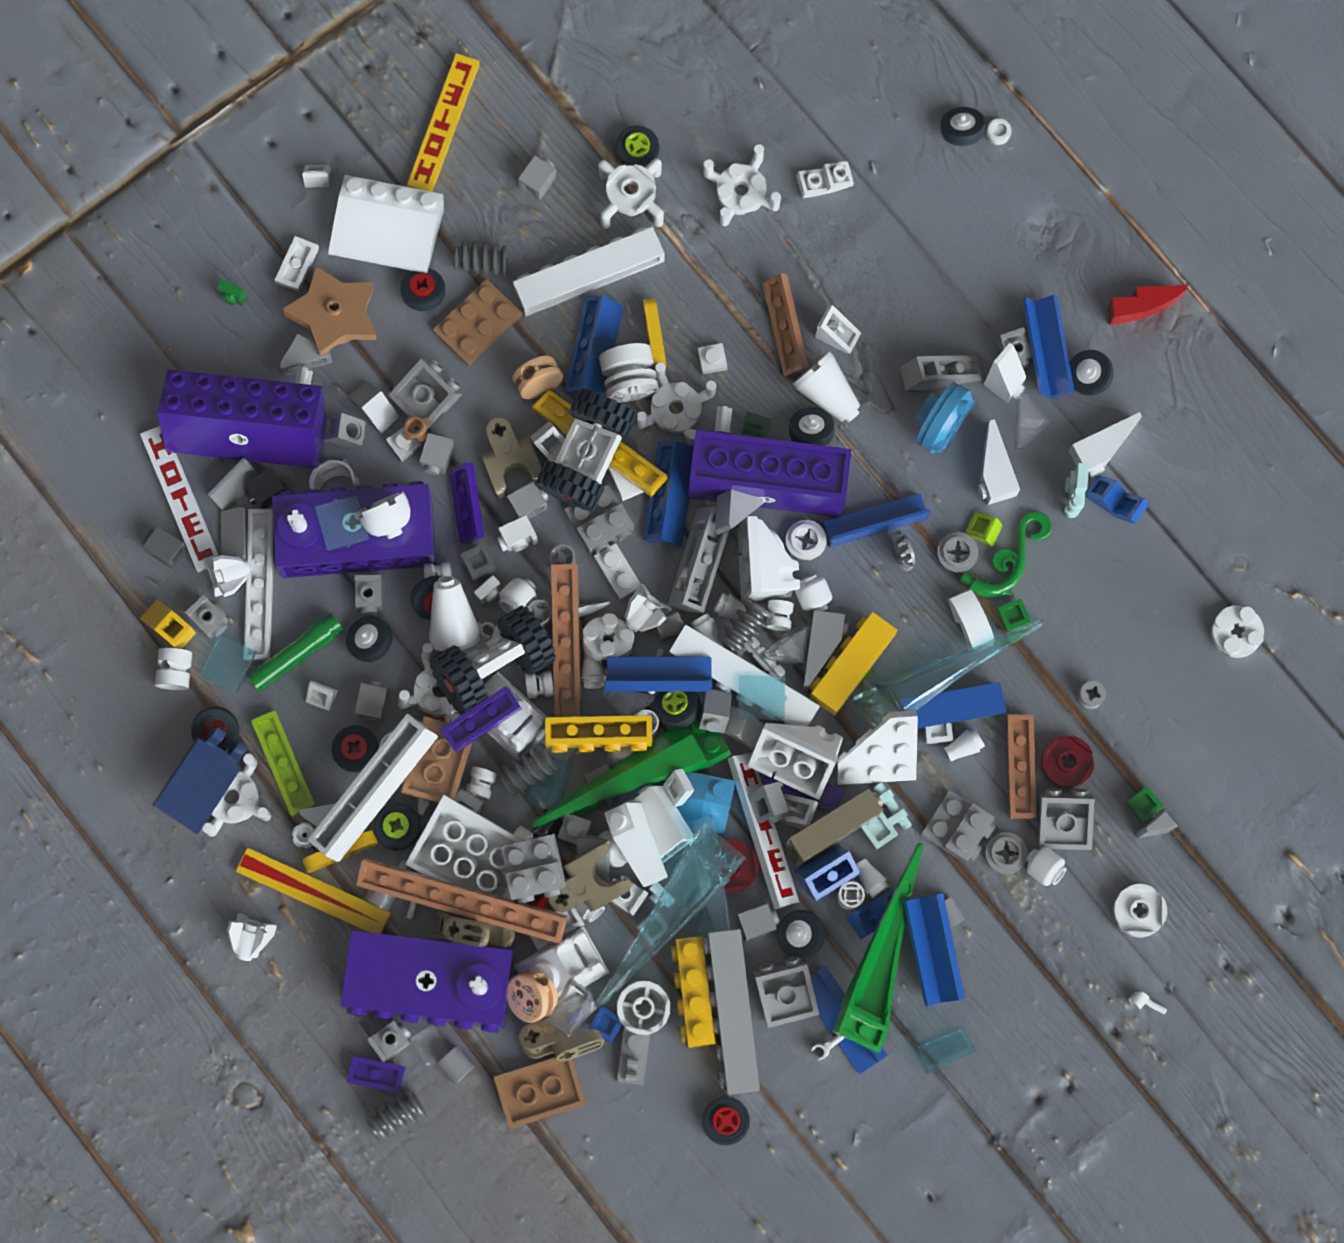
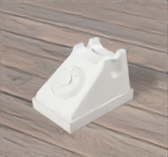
[737,516,800,603]
[484,671,547,762]
[748,723,843,800]
[514,926,610,1001]

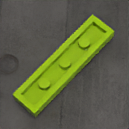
[251,710,316,817]

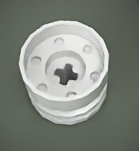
[599,343,659,403]

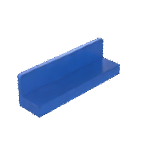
[564,295,623,395]
[1022,295,1075,399]
[643,440,694,547]
[823,493,930,547]
[605,657,712,691]
[895,682,1006,729]
[904,893,965,1006]
[811,967,888,1074]

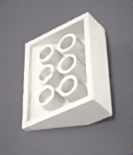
[328,175,444,273]
[405,795,524,899]

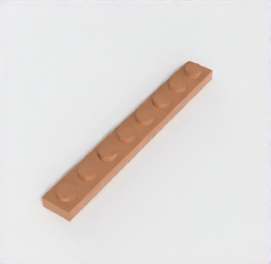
[356,858,568,943]

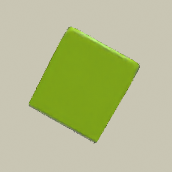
[964,511,1003,547]

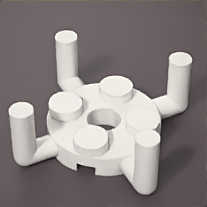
[703,144,781,226]
[598,158,664,229]
[637,363,716,447]
[398,643,460,723]
[202,754,271,837]

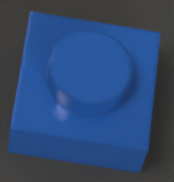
[588,1006,622,1043]

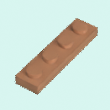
[762,273,809,378]
[1006,715,1037,819]

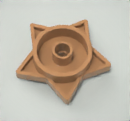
[283,267,377,356]

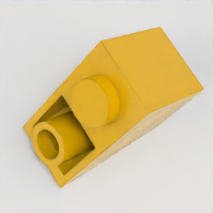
[140,599,196,649]

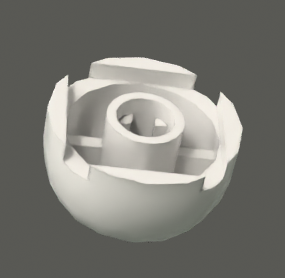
[356,492,411,539]
[617,981,670,1035]

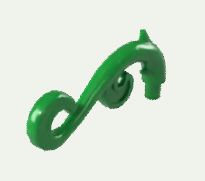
[959,511,1052,598]

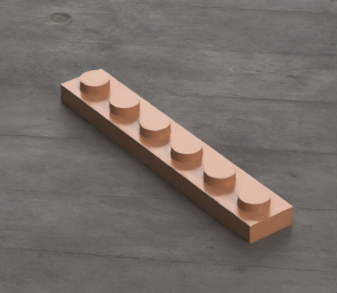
[551,564,582,717]

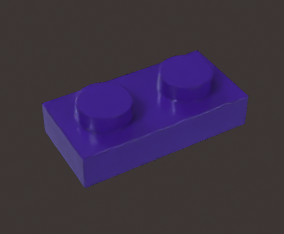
[347,1056,406,1093]

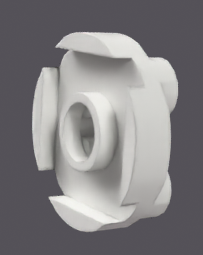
[1210,605,1264,658]
[582,613,635,662]
[1113,884,1167,938]

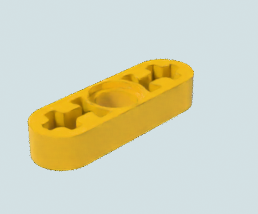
[643,298,666,370]
[302,830,378,873]

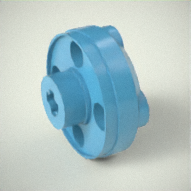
[916,382,976,454]

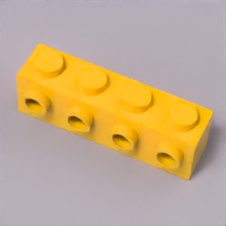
[809,612,898,716]
[545,715,652,753]
[671,936,715,1048]

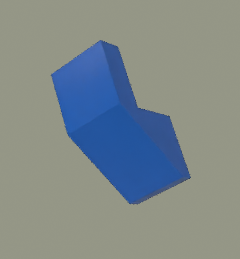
[1085,475,1149,524]
[846,887,896,940]

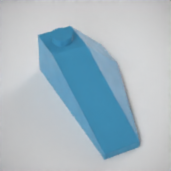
[632,772,736,836]

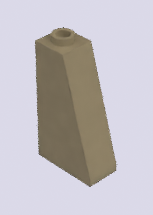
[783,789,883,868]

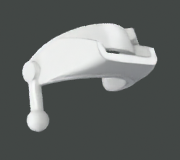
[309,459,361,490]

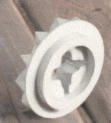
[786,520,827,561]

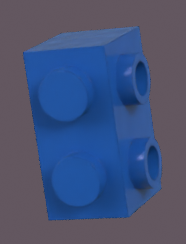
[794,844,860,901]

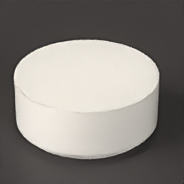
[986,118,1011,145]

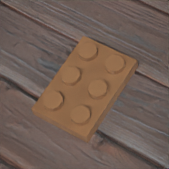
[433,279,523,367]
[401,716,472,803]
[494,1058,587,1129]

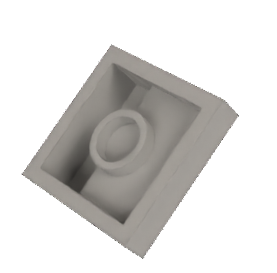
[388,358,463,429]
[564,484,634,554]
[1038,788,1095,850]
[921,790,996,863]
[501,834,566,903]
[754,957,819,1028]

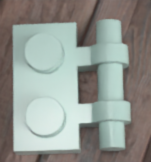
[1064,463,1089,518]
[860,782,912,850]

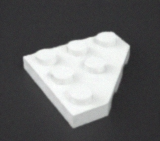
[837,710,918,785]

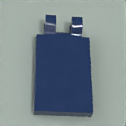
[152,727,248,834]

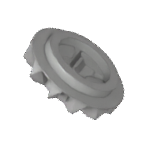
[892,531,915,572]
[937,532,978,574]
[985,832,1028,875]

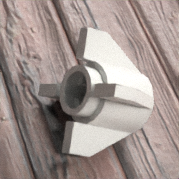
[203,555,250,597]
[624,584,672,632]
[227,913,277,961]

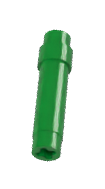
[247,613,343,692]

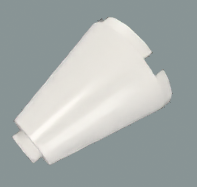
[792,351,860,423]
[429,576,481,651]

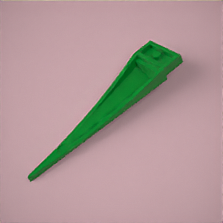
[531,715,731,827]
[832,843,923,1053]

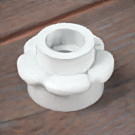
[292,822,316,848]

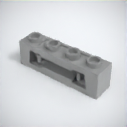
[668,506,729,613]

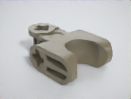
[481,418,542,499]
[549,841,633,912]
[432,910,515,947]
[519,993,604,1062]

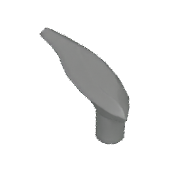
[579,601,610,617]

